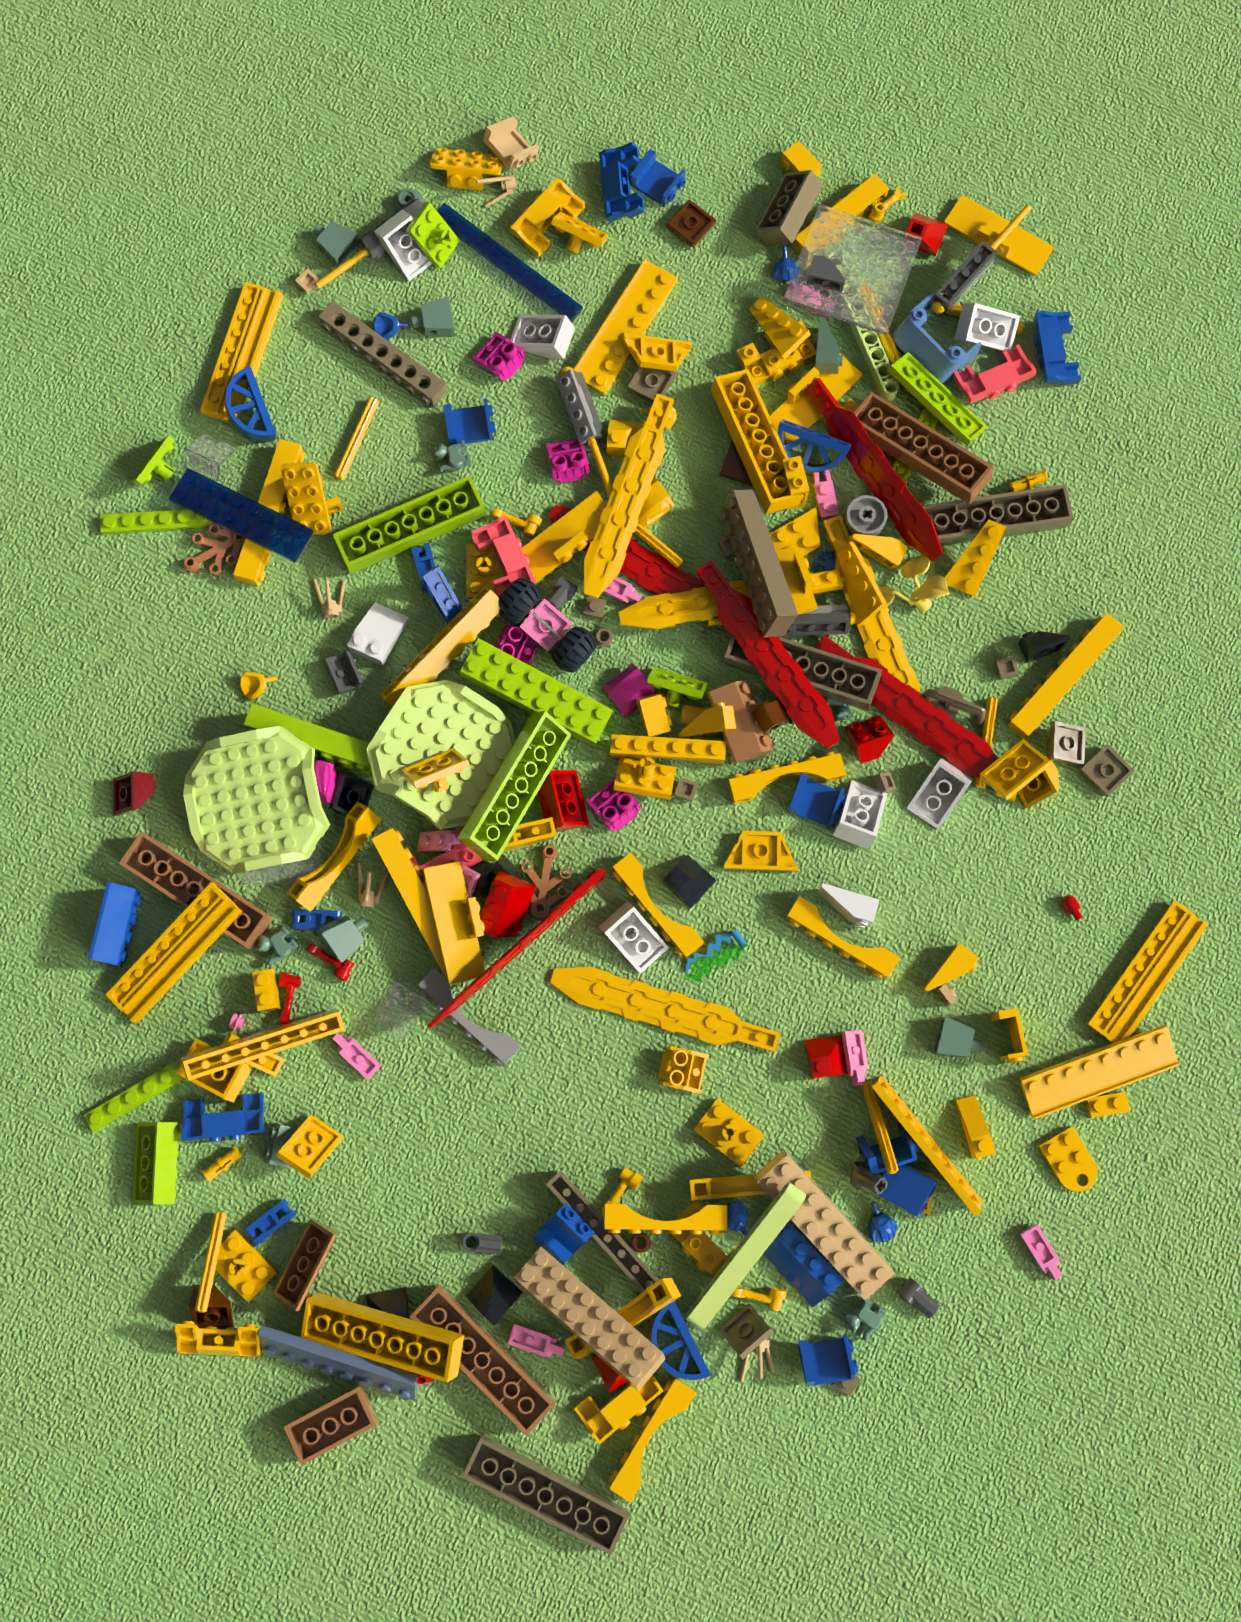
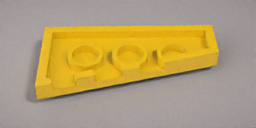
[749,296,811,360]
[944,519,1006,597]
[837,542,887,626]

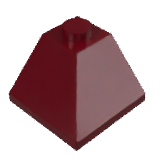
[113,771,155,816]

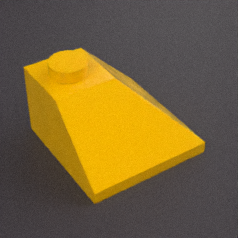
[607,420,646,457]
[1018,755,1059,809]

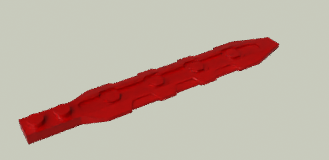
[804,378,943,562]
[548,505,725,628]
[696,560,840,749]
[815,635,998,778]
[427,868,606,1030]

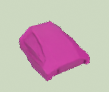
[472,332,525,380]
[546,439,589,483]
[494,622,539,665]
[602,663,655,718]
[314,760,337,804]
[585,777,641,832]

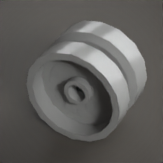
[844,495,888,536]

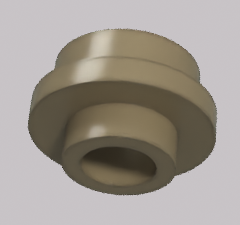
[594,628,613,647]

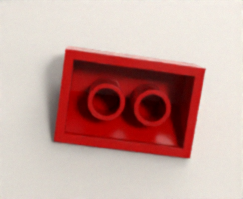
[538,770,589,832]
[480,871,536,938]

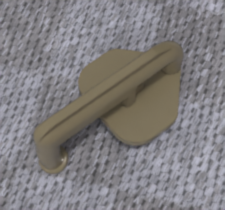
[923,686,986,727]

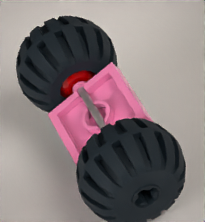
[499,578,597,673]

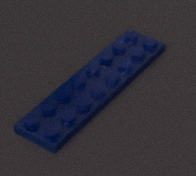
[169,468,314,563]

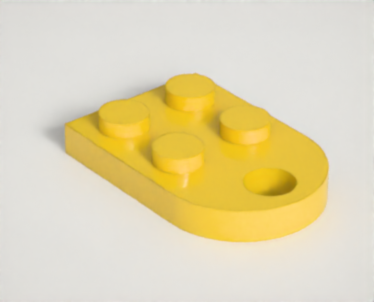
[1038,1126,1097,1192]

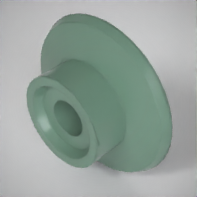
[392,189,424,212]

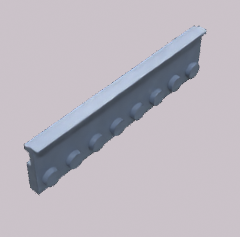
[258,1325,418,1401]

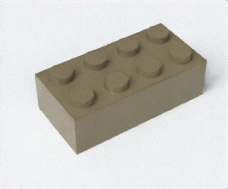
[754,170,823,246]

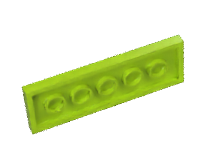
[887,352,987,446]

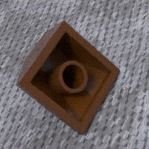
[189,1285,235,1330]

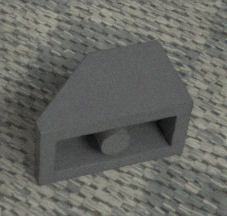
[807,255,845,292]

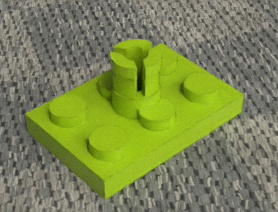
[406,202,460,269]
[130,435,175,486]
[647,667,708,707]

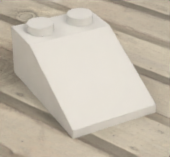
[374,210,432,281]
[954,303,1020,352]
[510,314,575,359]
[347,602,409,667]
[907,758,973,830]
[833,780,887,849]
[817,883,879,929]
[599,901,669,974]

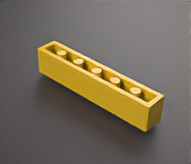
[793,174,889,261]

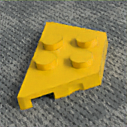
[623,333,692,372]
[770,508,820,557]
[723,831,798,872]

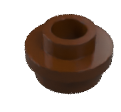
[630,1232,650,1253]

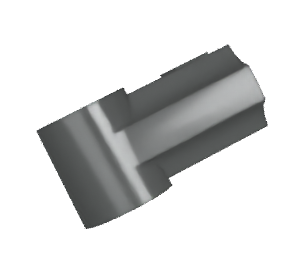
[546,577,578,611]
[850,1161,888,1194]
[462,1232,503,1254]
[897,1277,940,1319]

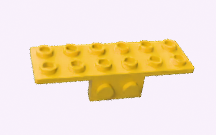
[944,195,1054,276]
[770,353,863,443]
[521,492,607,584]
[423,862,485,984]

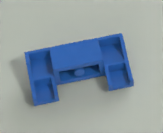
[182,1092,265,1142]

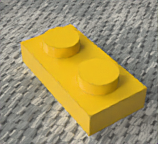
[1086,1092,1130,1118]

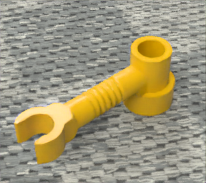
[868,186,907,225]
[491,508,542,536]
[601,1167,643,1214]
[732,1287,787,1311]

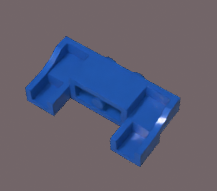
[599,142,645,222]
[1033,311,1082,385]

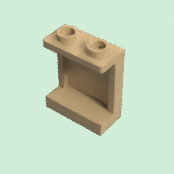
[483,116,540,170]

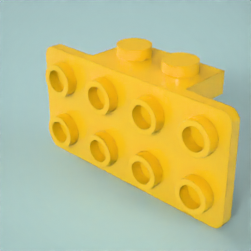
[430,147,503,191]
[280,462,332,535]
[776,547,817,615]

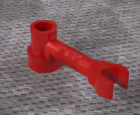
[306,943,355,982]
[279,972,301,1025]

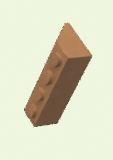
[707,680,775,763]
[272,1219,339,1311]

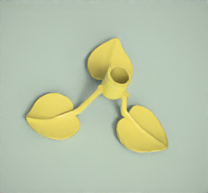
[879,555,949,612]

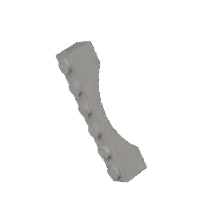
[418,968,522,1065]

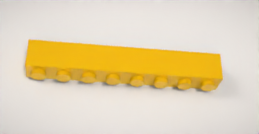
[233,439,305,586]
[380,585,501,708]
[1007,613,1124,740]
[372,828,447,978]
[180,1009,345,1081]

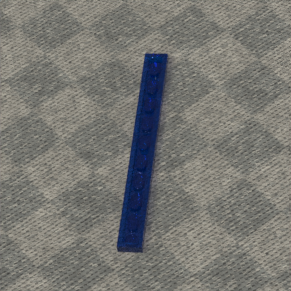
[437,203,583,323]

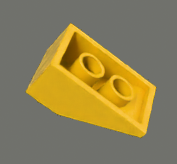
[176,1038,253,1103]

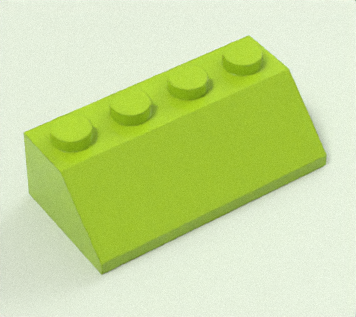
[132,1122,180,1205]

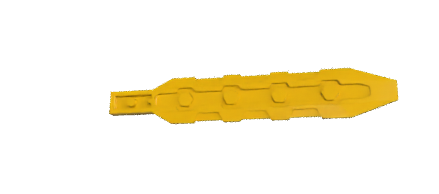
[584,394,674,599]
[823,515,921,696]
[618,569,843,629]
[550,967,780,1052]

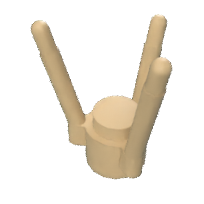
[476,174,517,208]
[313,579,346,618]
[357,862,390,908]
[740,1339,774,1382]

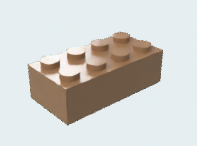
[284,1385,379,1466]

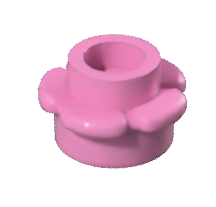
[228,1013,245,1032]

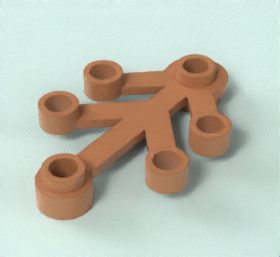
[183,524,248,576]
[522,844,571,919]

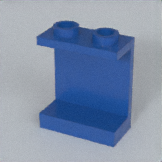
[630,149,686,207]
[443,398,496,445]
[787,773,847,828]
[856,1122,918,1175]
[876,1164,938,1219]
[533,1203,595,1265]
[798,1333,858,1387]

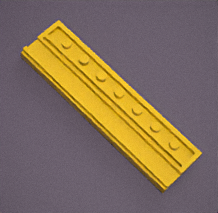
[574,258,678,396]
[200,282,283,422]
[106,882,243,1023]
[1086,900,1207,1044]
[1019,1024,1179,1119]
[872,1076,983,1217]

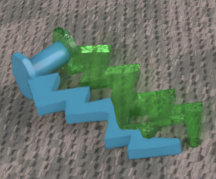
[685,929,749,982]

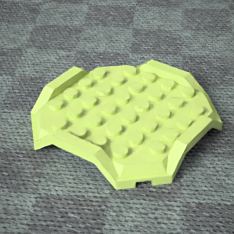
[366,680,515,831]
[183,726,330,874]

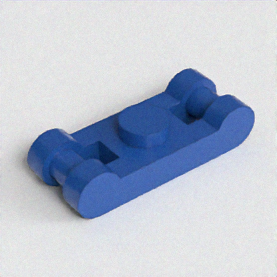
[411,543,435,592]
[290,909,342,930]
[243,1199,297,1248]

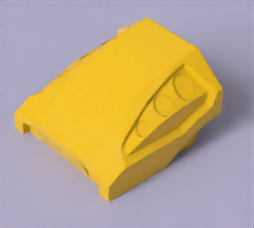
[638,477,674,528]
[658,1046,709,1094]

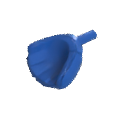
[772,246,800,281]
[373,312,410,340]
[726,1200,748,1236]
[868,1202,898,1243]

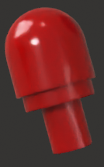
[1061,895,1083,921]

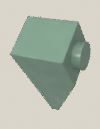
[816,317,843,374]

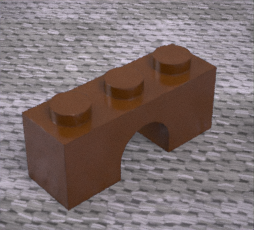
[753,697,794,733]

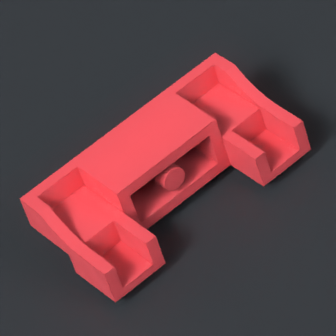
[952,344,1037,405]
[471,516,536,598]
[410,826,483,883]

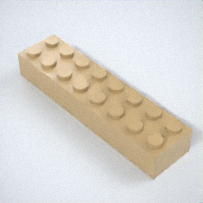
[754,1149,895,1300]
[513,1247,665,1391]

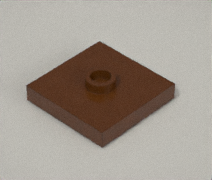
[666,199,717,248]
[719,441,753,487]

